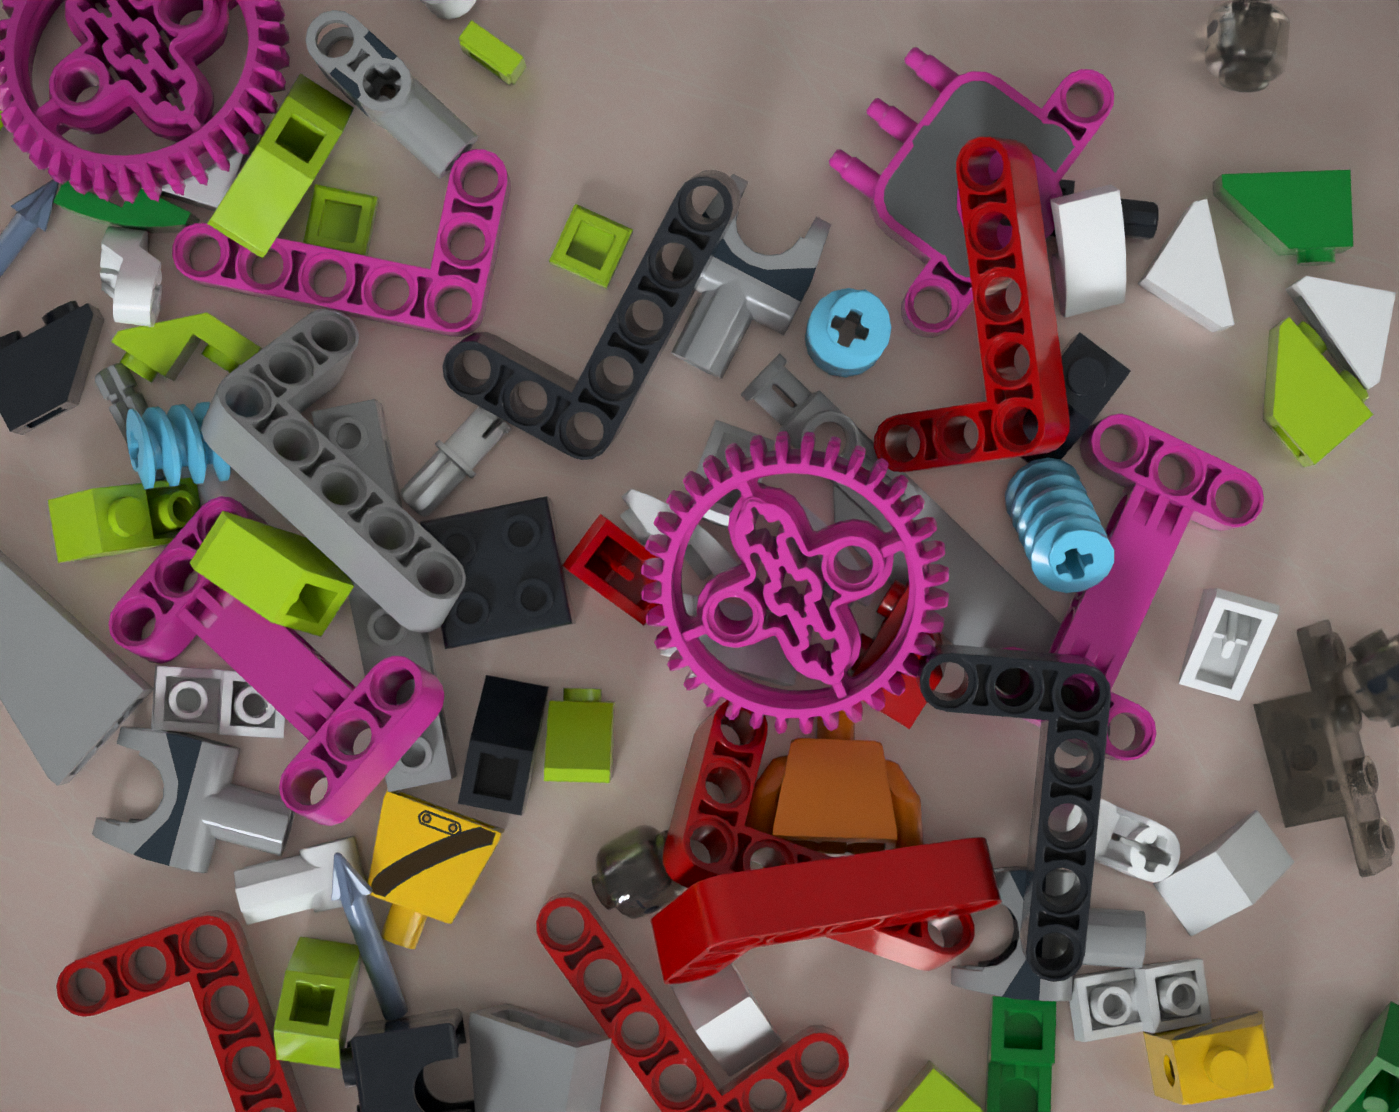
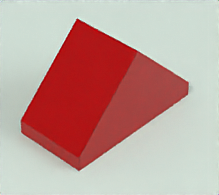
[562,514,660,626]

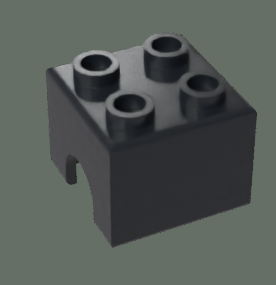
[420,496,576,649]
[340,1008,475,1112]

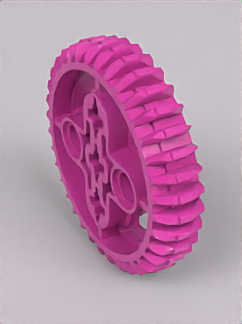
[0,0,290,204]
[641,431,949,735]

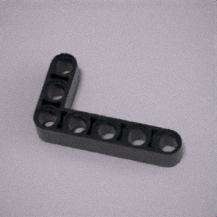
[442,170,740,460]
[916,644,1111,982]

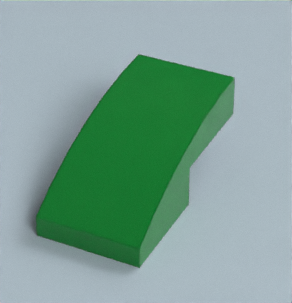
[53,181,200,233]
[985,996,1057,1112]

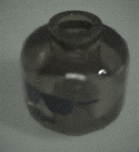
[1204,0,1290,92]
[1341,628,1399,728]
[591,825,685,919]

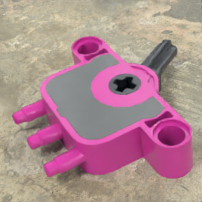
[829,47,1159,338]

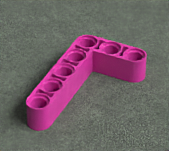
[172,149,511,337]

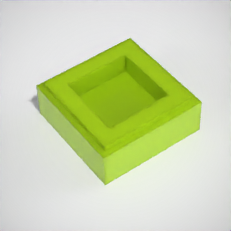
[458,20,527,85]
[303,184,379,256]
[549,204,633,289]

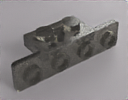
[1253,619,1395,878]

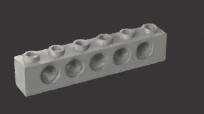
[311,399,457,792]

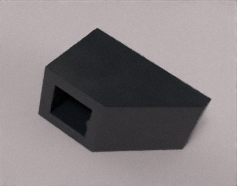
[0,301,104,435]
[458,675,549,816]

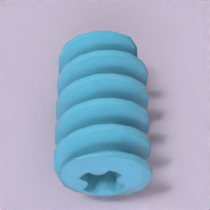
[805,288,892,378]
[126,402,231,489]
[1004,458,1114,593]

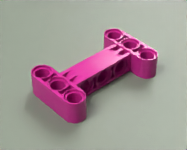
[995,414,1264,761]
[108,496,445,826]

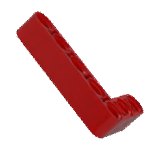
[874,137,1070,472]
[663,700,975,971]
[650,837,1002,984]
[536,892,849,1112]
[56,910,308,1112]

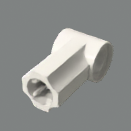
[234,836,370,925]

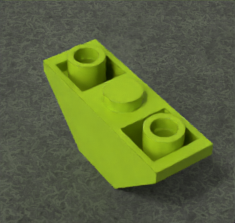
[207,73,354,259]

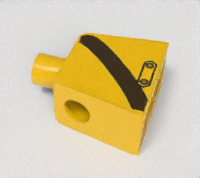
[368,790,505,950]
[1143,1011,1274,1105]

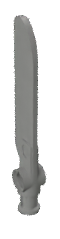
[740,354,1110,757]

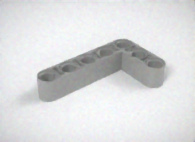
[201,308,466,633]

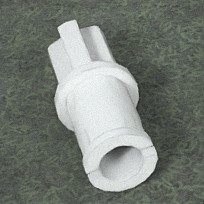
[400,406,511,517]

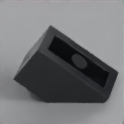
[1020,332,1131,463]

